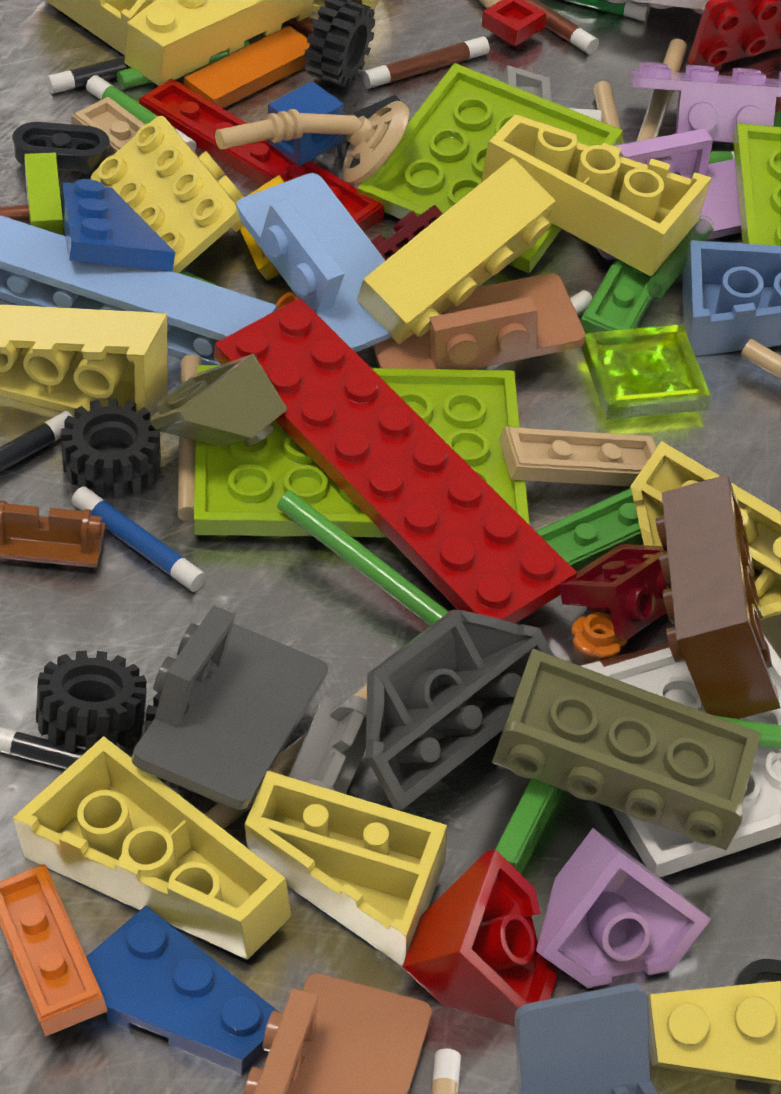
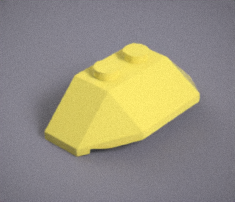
[630,441,781,620]

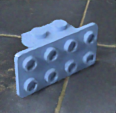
[236,173,392,352]

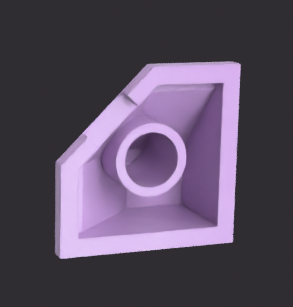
[536,828,711,988]

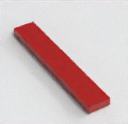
[139,78,384,232]

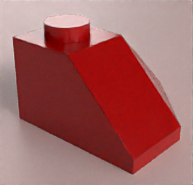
[402,849,557,1027]

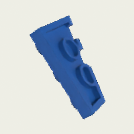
[60,179,175,271]
[86,906,278,1074]

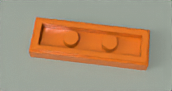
[184,26,310,108]
[0,864,107,1036]

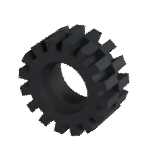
[305,0,375,87]
[61,398,161,499]
[36,650,147,754]

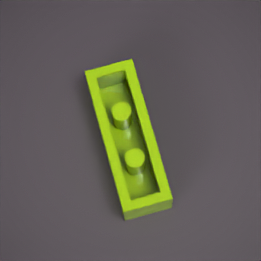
[24,152,63,235]

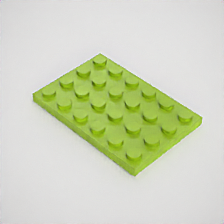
[194,365,529,537]

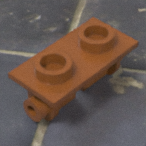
[0,501,106,568]

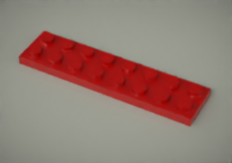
[214,298,577,624]

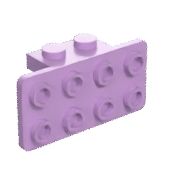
[628,62,781,142]
[596,128,742,260]

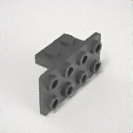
[132,605,328,810]

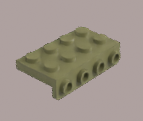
[492,648,761,850]

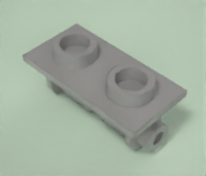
[287,695,367,794]

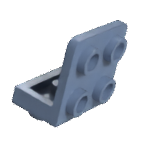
[515,983,659,1094]

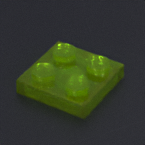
[581,324,711,420]

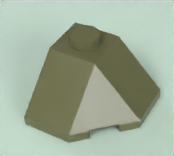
[150,354,288,447]

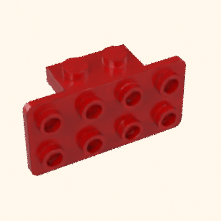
[688,0,781,67]

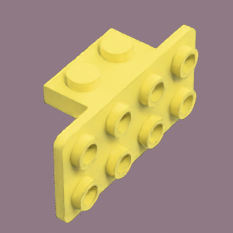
[91,116,244,273]

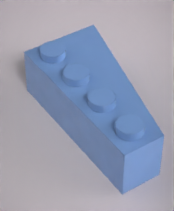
[682,240,781,358]

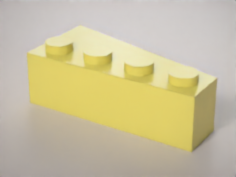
[124,0,314,86]
[480,114,712,277]
[357,158,555,344]
[0,305,168,419]
[12,736,291,960]
[647,981,781,1086]

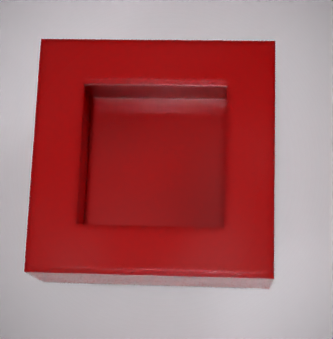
[482,0,546,46]

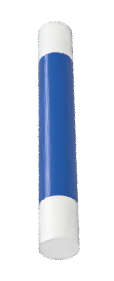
[72,486,207,592]

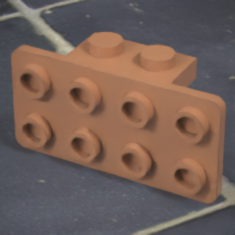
[371,273,585,370]
[243,973,432,1094]

